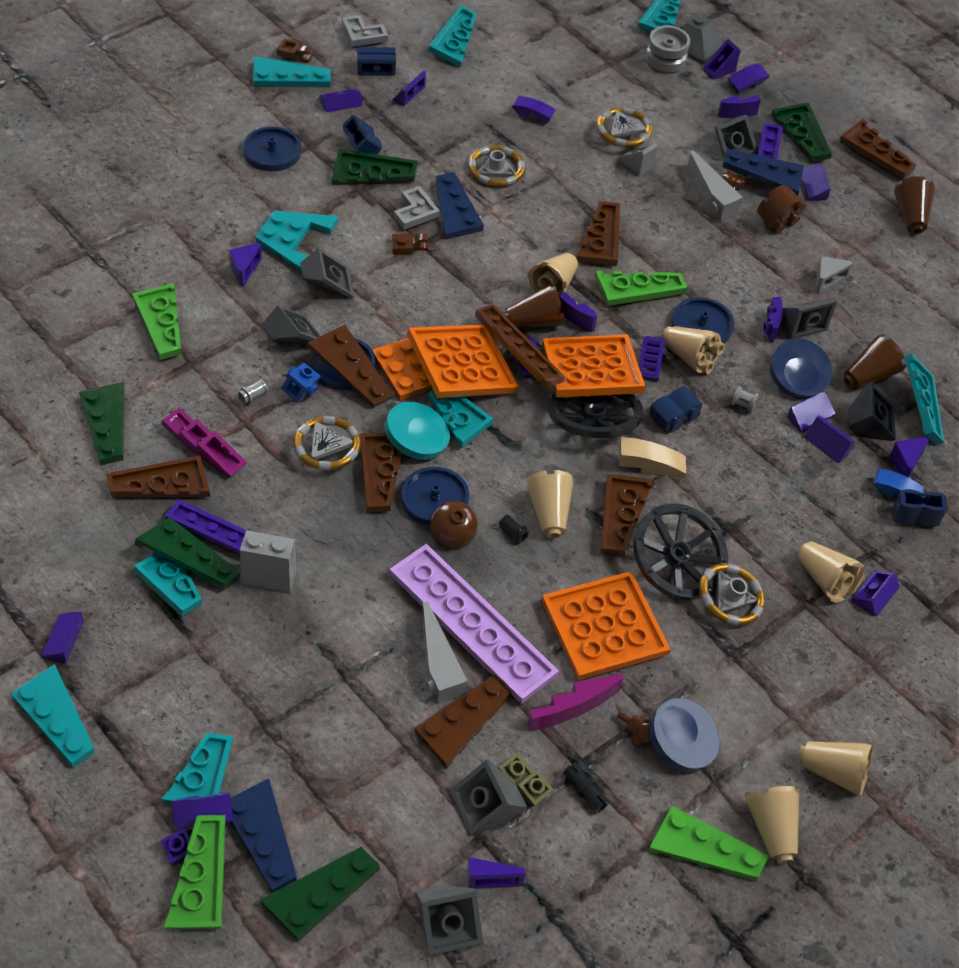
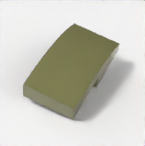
[498,752,554,807]

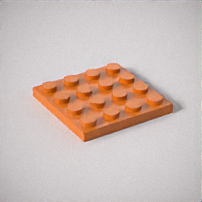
[406,325,519,398]
[542,334,645,398]
[541,571,671,681]

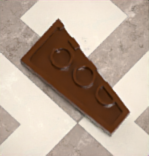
[840,119,916,179]
[576,201,620,266]
[307,325,393,408]
[360,432,402,512]
[106,455,210,497]
[601,474,653,557]
[415,675,511,769]

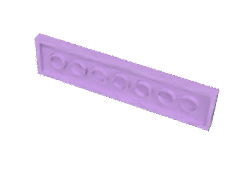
[389,544,559,704]

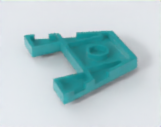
[256,211,338,274]

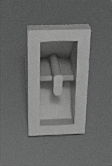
[619,143,657,176]
[816,256,853,294]

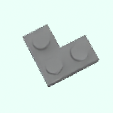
[342,15,388,47]
[394,186,440,230]

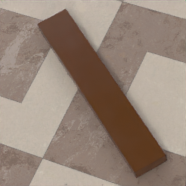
[475,304,565,388]

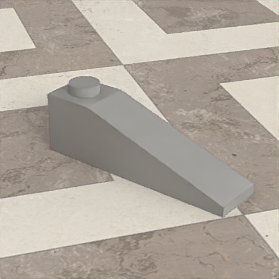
[687,150,743,220]
[422,601,468,704]

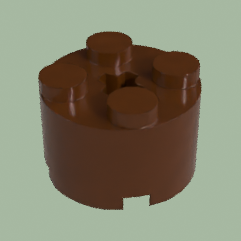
[757,185,806,234]

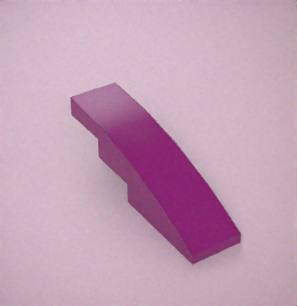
[161,407,247,478]
[528,674,623,732]

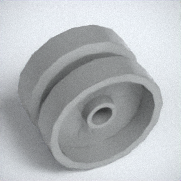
[646,26,690,72]

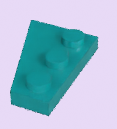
[428,390,493,448]
[134,555,202,617]
[161,732,233,805]

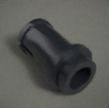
[499,515,529,543]

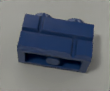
[357,47,396,75]

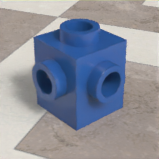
[281,362,321,403]

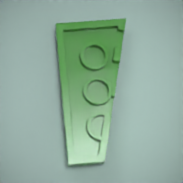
[594,270,688,306]
[132,283,181,360]
[648,806,769,882]
[164,815,226,930]

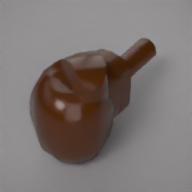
[721,170,753,190]
[617,712,652,747]

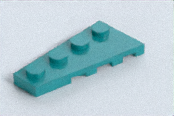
[638,0,681,33]
[428,5,477,68]
[254,56,331,87]
[904,353,944,446]
[11,664,95,768]

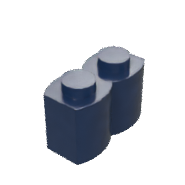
[343,115,382,154]
[649,386,702,432]
[893,489,948,527]

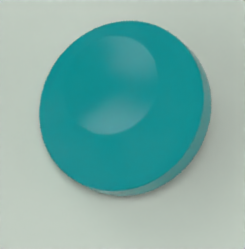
[384,402,450,460]

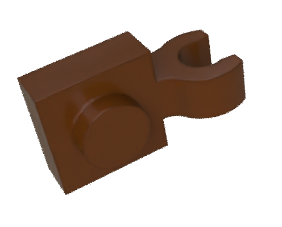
[276,38,312,63]
[392,233,428,255]

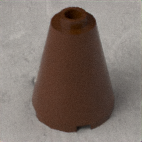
[894,176,935,234]
[504,284,565,329]
[844,334,906,389]

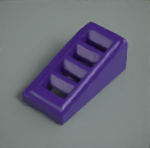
[638,336,665,382]
[467,858,525,889]

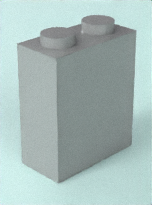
[240,530,296,593]

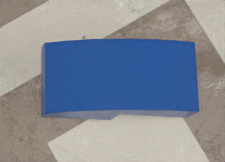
[873,469,924,498]

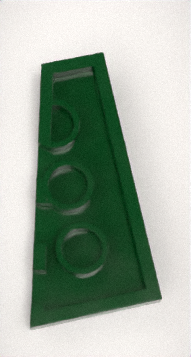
[134,517,241,590]

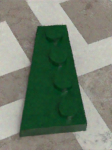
[772,102,832,162]
[331,149,418,185]
[79,382,125,466]
[260,847,380,942]

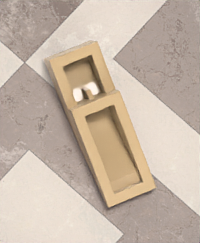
[619,437,686,477]

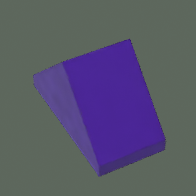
[703,39,741,79]
[229,243,262,287]
[890,437,929,478]

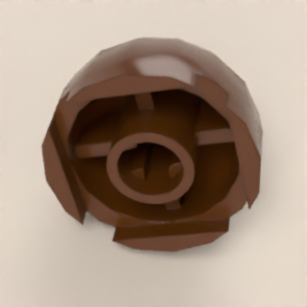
[429,501,478,550]

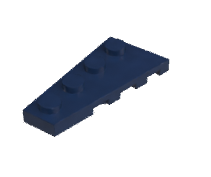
[723,149,804,196]
[435,172,484,240]
[230,778,297,893]

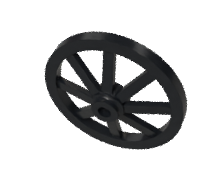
[548,392,643,438]
[633,503,728,600]

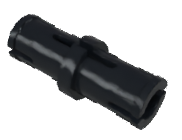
[563,763,609,813]

